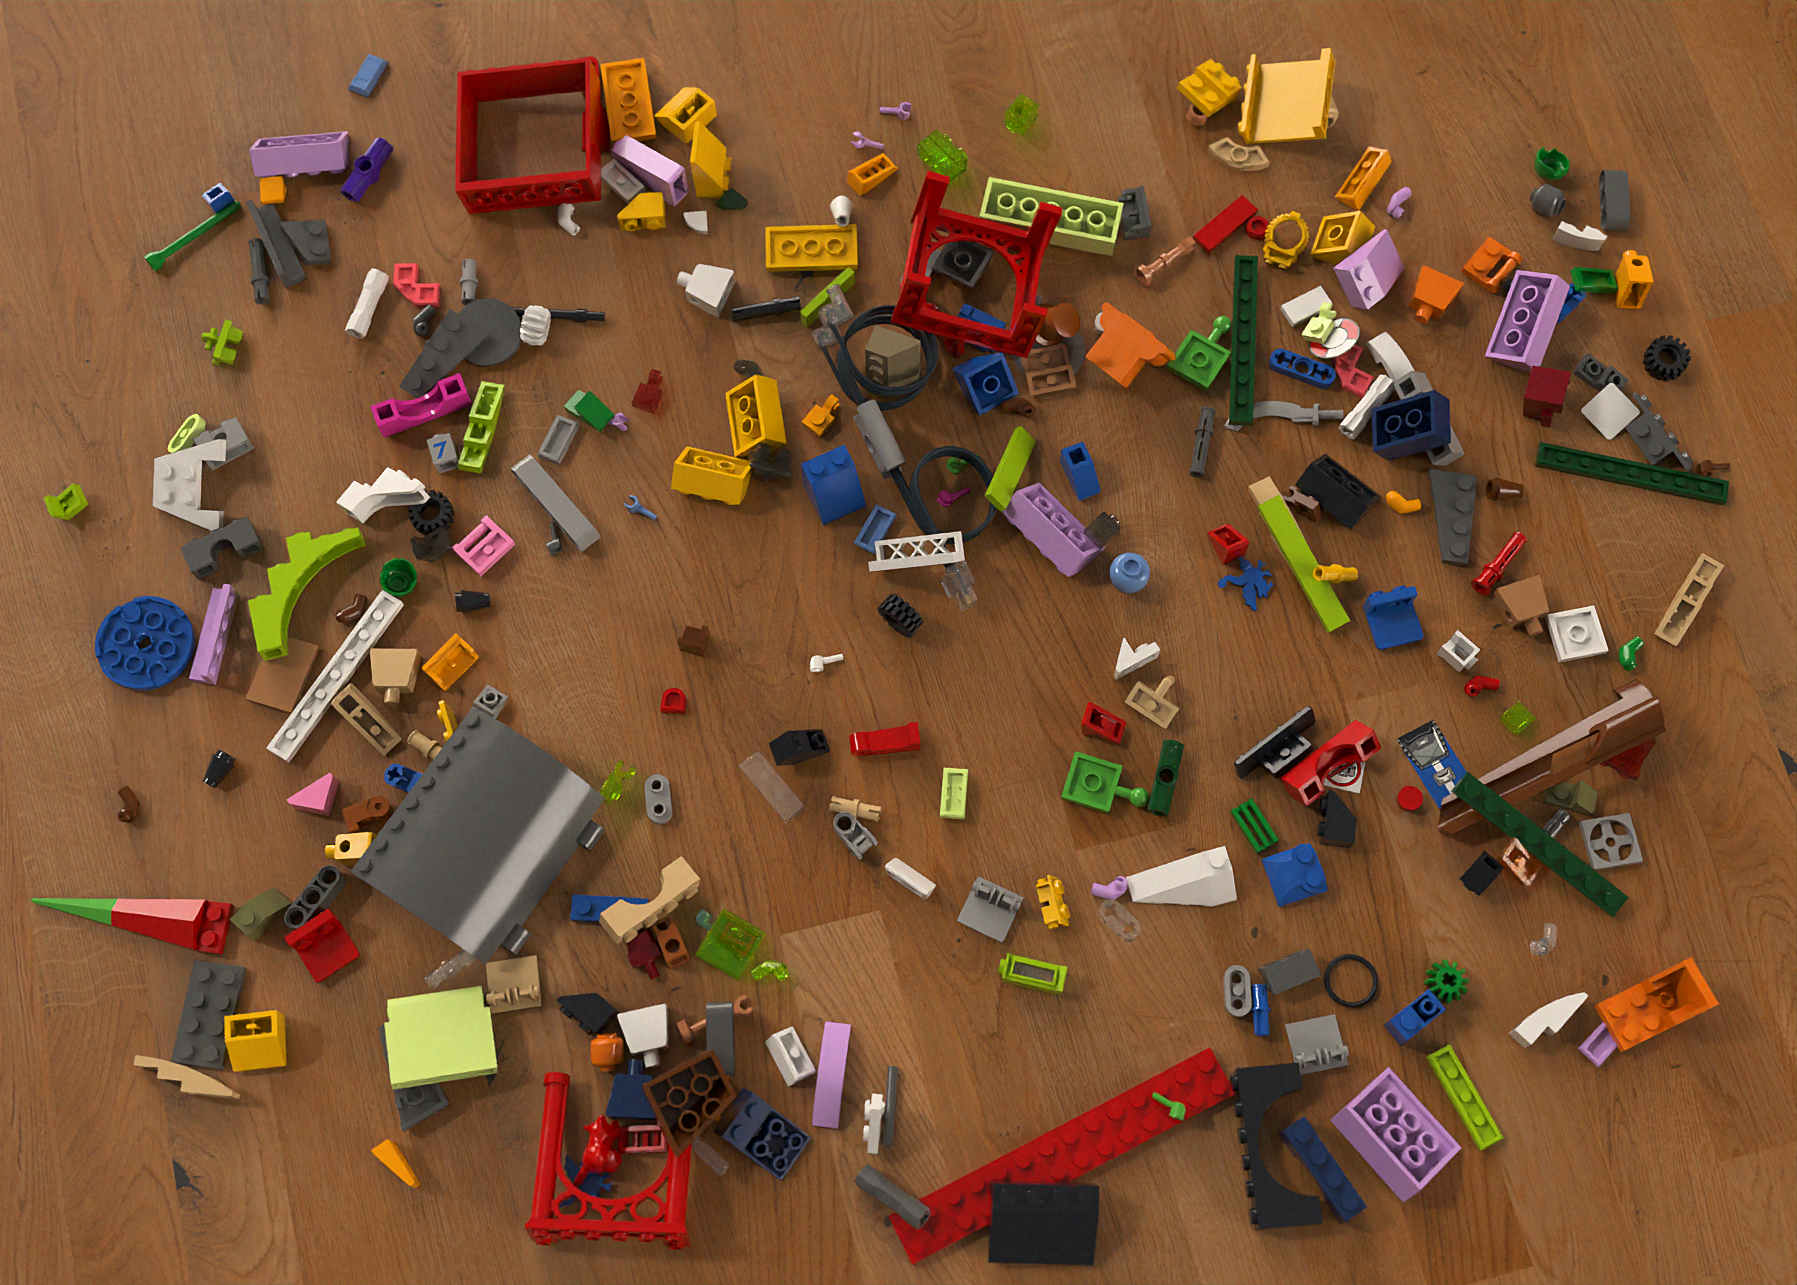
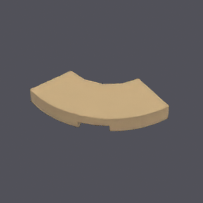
[1207,137,1270,171]

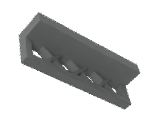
[246,200,307,288]

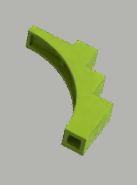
[248,527,366,661]

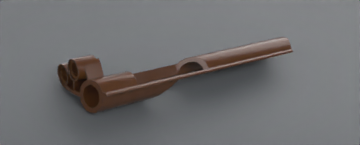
[1438,679,1666,834]

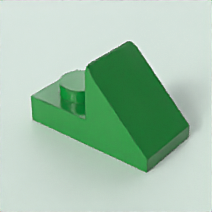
[563,390,615,432]

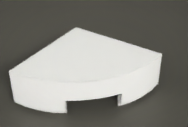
[684,211,708,235]

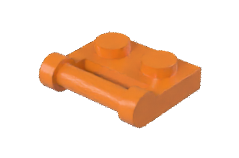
[1461,236,1523,293]

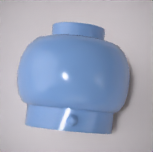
[1109,552,1150,594]

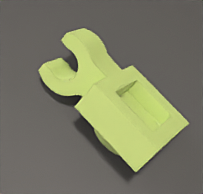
[1302,302,1337,344]

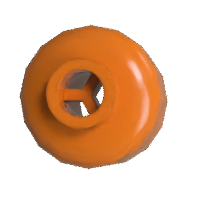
[590,1032,624,1071]

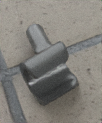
[546,522,562,555]

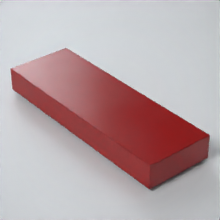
[1193,195,1258,254]

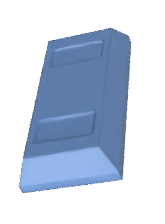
[348,54,389,98]
[854,504,897,555]

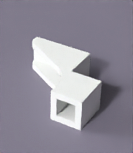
[336,467,430,524]

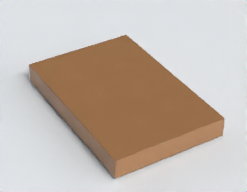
[246,637,320,714]

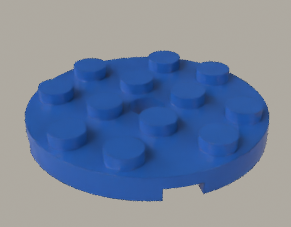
[95,596,195,691]

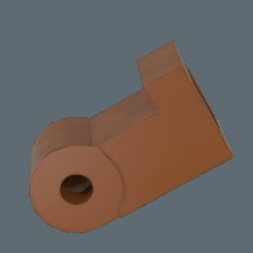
[342,796,393,834]
[653,915,691,969]

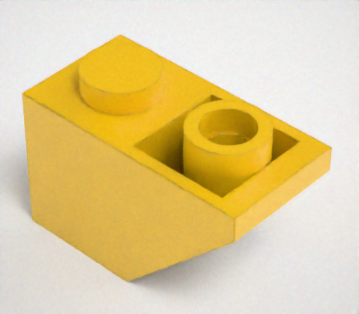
[618,192,666,231]

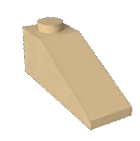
[331,683,402,756]

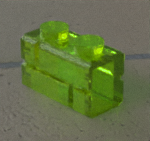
[917,129,968,184]

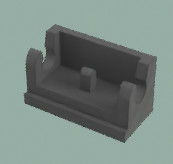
[1117,186,1152,240]
[1258,949,1321,995]

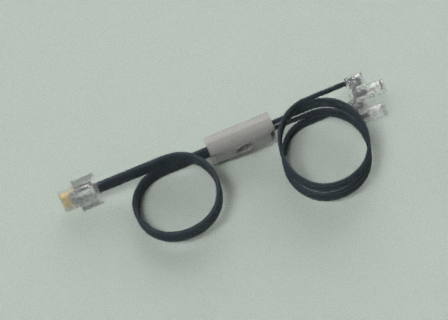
[811,284,997,612]

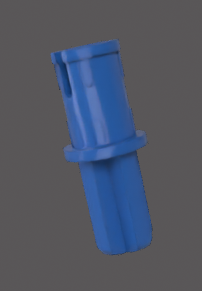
[1250,984,1271,1037]

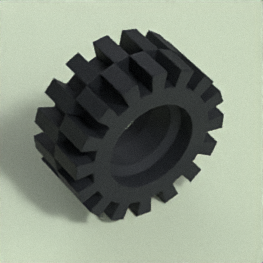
[1643,335,1691,381]
[407,490,454,536]
[877,593,923,638]

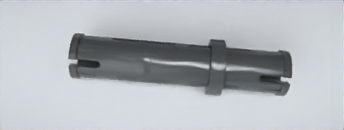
[248,238,270,305]
[1189,407,1216,478]

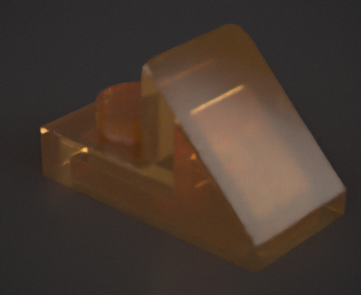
[1497,837,1542,887]

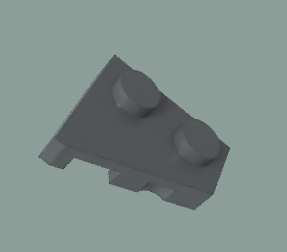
[280,220,331,265]

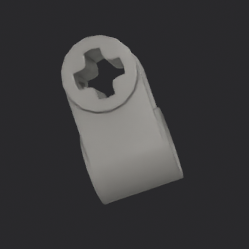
[833,812,878,860]

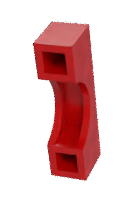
[1281,720,1382,807]

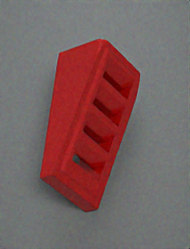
[618,1125,669,1154]

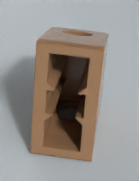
[1491,575,1549,636]

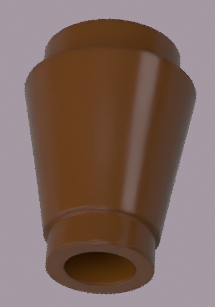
[1485,477,1524,501]

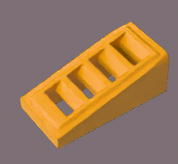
[847,153,897,196]
[371,1139,420,1188]

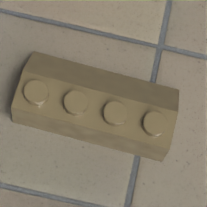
[865,325,921,398]

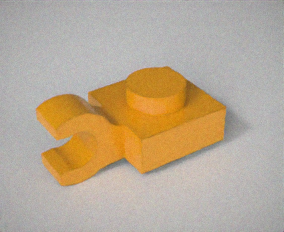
[802,394,840,438]

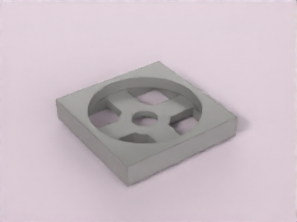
[1579,813,1643,871]

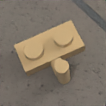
[1125,676,1180,729]

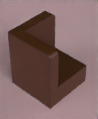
[677,625,710,657]

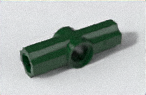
[1147,740,1184,817]

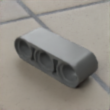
[1599,169,1630,231]
[284,865,346,930]
[706,1002,735,1076]

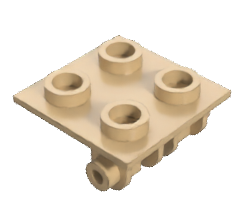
[486,955,542,1014]

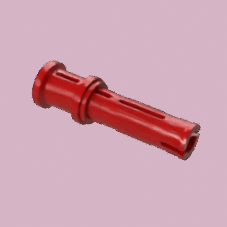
[1471,532,1527,596]

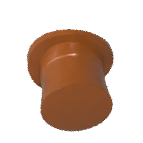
[1035,302,1080,347]

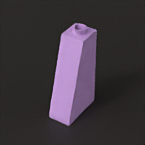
[611,135,689,207]

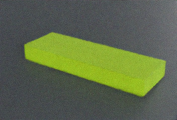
[800,268,855,327]

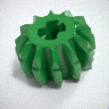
[1424,960,1469,1004]

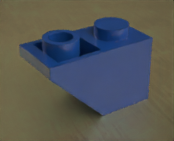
[1060,441,1101,501]
[1384,989,1446,1045]

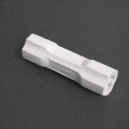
[345,269,389,339]
[1339,374,1395,440]

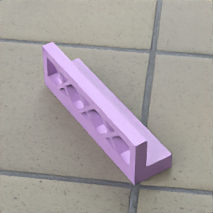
[189,584,239,685]

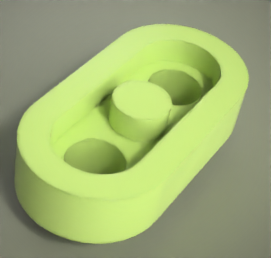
[168,414,206,453]

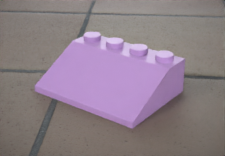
[1331,1067,1461,1202]

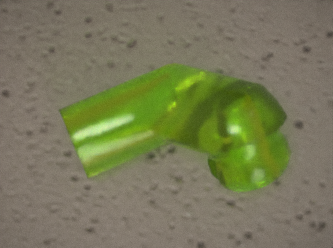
[750,960,789,981]

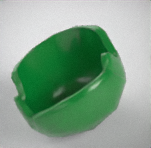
[1534,147,1570,180]
[380,558,417,597]

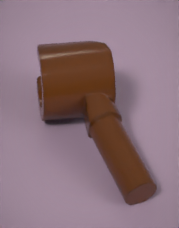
[1697,460,1730,477]

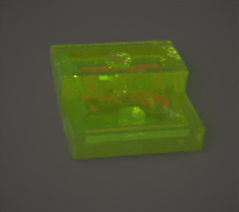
[695,908,766,981]

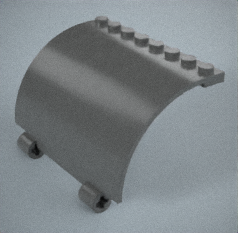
[350,707,605,965]

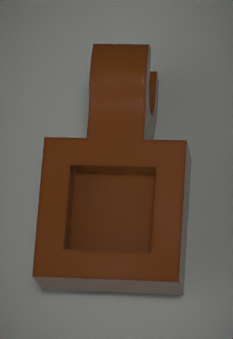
[1282,486,1322,523]

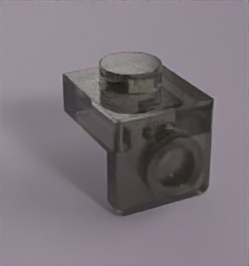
[1083,511,1121,549]
[410,527,453,562]

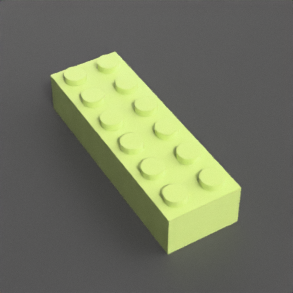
[979,177,1123,256]

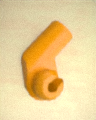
[1386,491,1421,514]

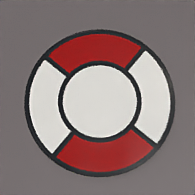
[1309,318,1360,358]

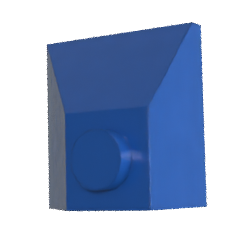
[952,353,1019,416]

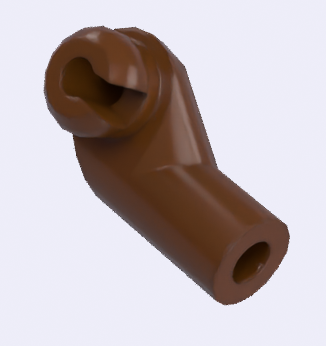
[1001,397,1036,418]
[118,786,140,823]

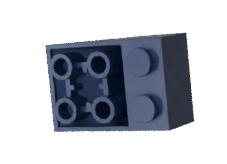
[713,1088,812,1181]

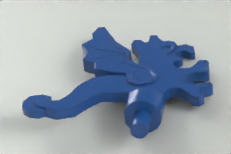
[1217,556,1273,611]
[560,1155,613,1207]

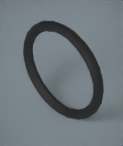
[1324,954,1378,1008]

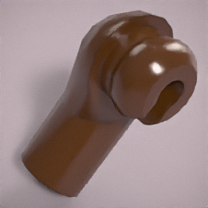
[335,594,367,624]

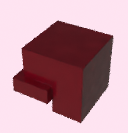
[1523,365,1571,427]

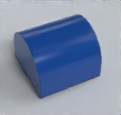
[202,183,235,214]

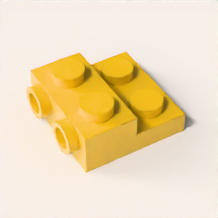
[1177,59,1242,117]

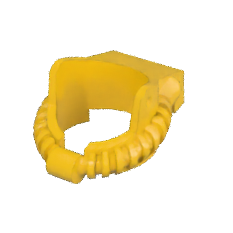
[1263,211,1309,270]

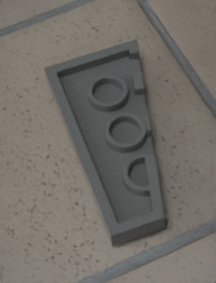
[1428,468,1477,567]
[378,1021,450,1132]

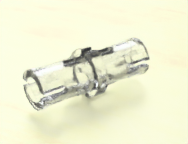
[424,950,476,990]

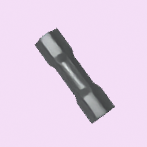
[855,1164,931,1230]

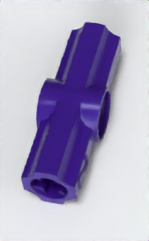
[340,137,394,203]

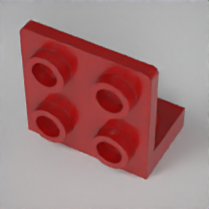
[284,909,360,983]

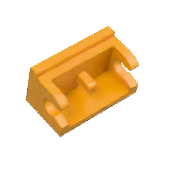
[422,633,479,692]

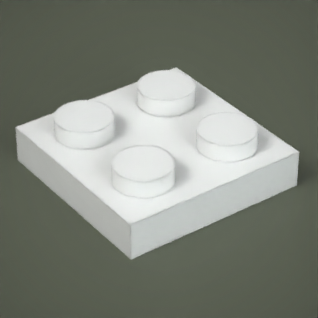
[1545,606,1609,663]

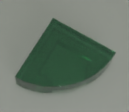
[716,187,748,210]

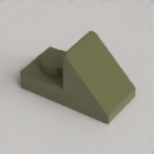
[1543,780,1598,816]

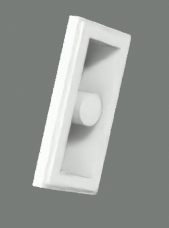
[885,858,936,900]
[766,1026,817,1086]

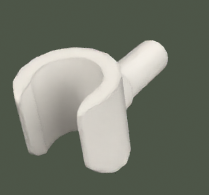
[810,654,843,672]

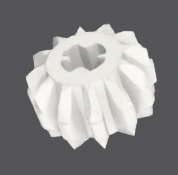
[520,305,551,346]

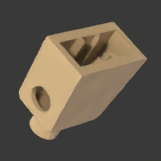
[370,648,422,706]

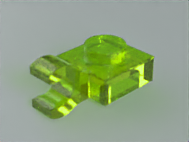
[599,760,635,804]

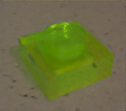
[1499,701,1536,736]

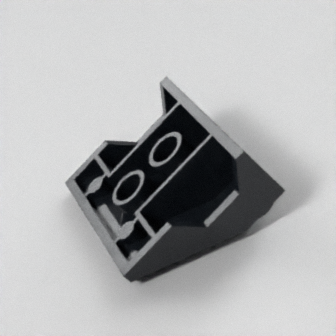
[988,1180,1099,1265]

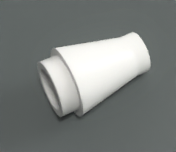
[830,196,853,227]

